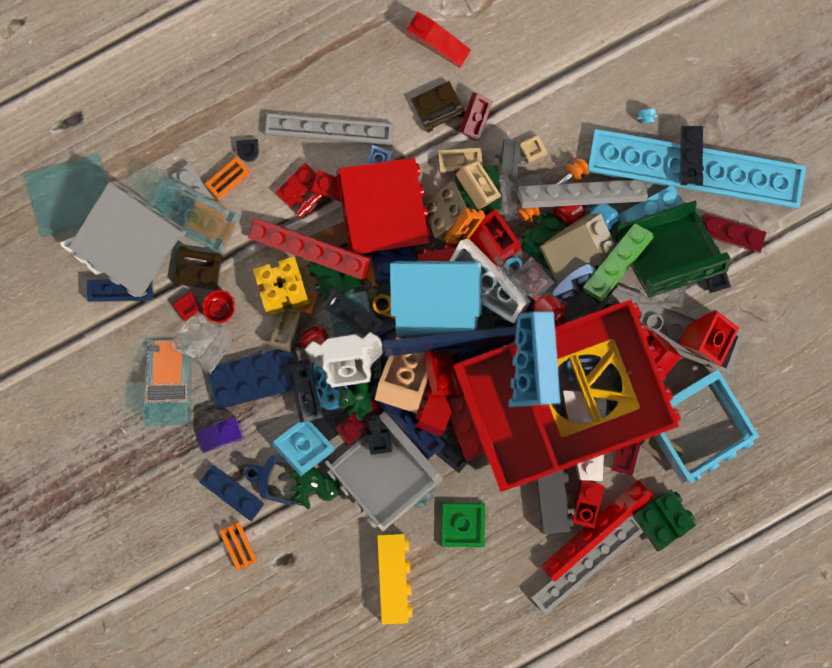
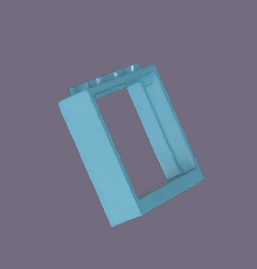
[654,369,759,483]

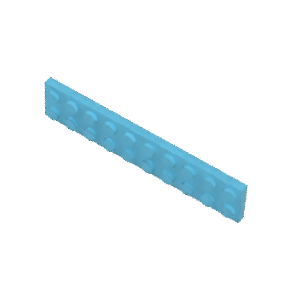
[588,129,806,209]

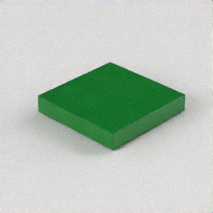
[441,502,485,547]

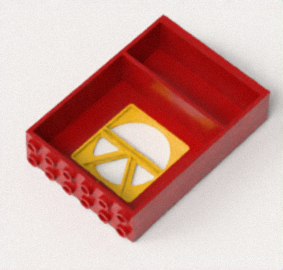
[453,299,682,493]

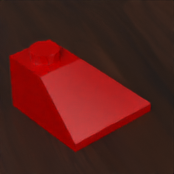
[679,310,739,366]

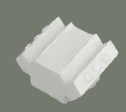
[305,333,384,388]

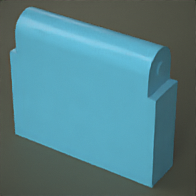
[390,261,482,337]

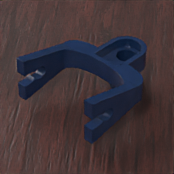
[245,456,294,505]

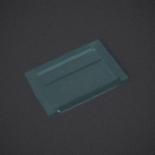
[25,155,108,237]

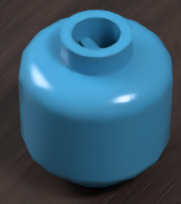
[587,204,620,233]

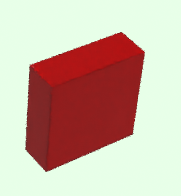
[173,292,202,322]

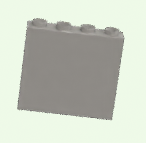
[69,181,187,297]
[325,412,443,531]

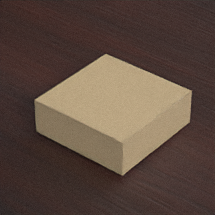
[520,134,547,164]

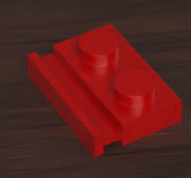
[423,351,462,398]

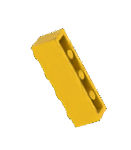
[378,533,413,625]

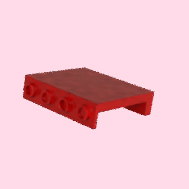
[336,158,431,254]

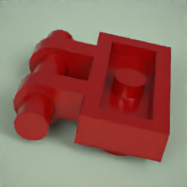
[275,163,324,218]

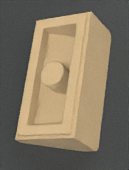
[456,160,501,209]

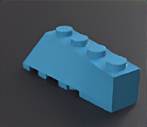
[509,312,560,407]

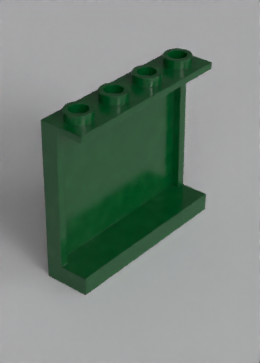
[615,200,731,298]

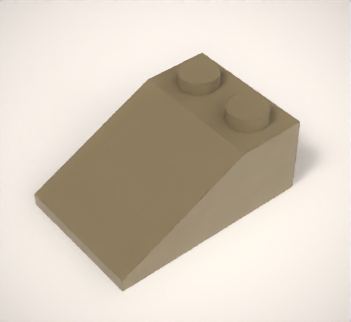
[539,213,616,284]

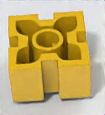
[253,256,310,317]

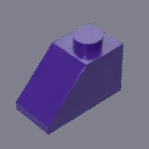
[197,417,245,453]

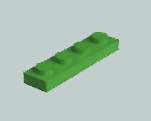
[583,223,653,302]

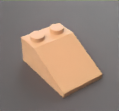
[375,337,438,413]

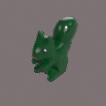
[339,369,374,421]
[289,467,340,509]

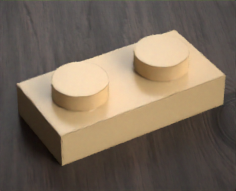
[438,148,483,173]

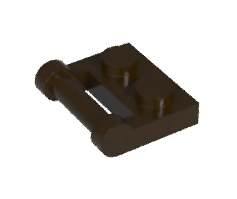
[411,81,465,133]
[174,245,223,291]

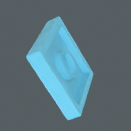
[272,421,335,476]

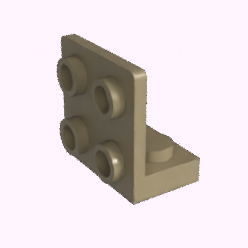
[423,181,472,244]

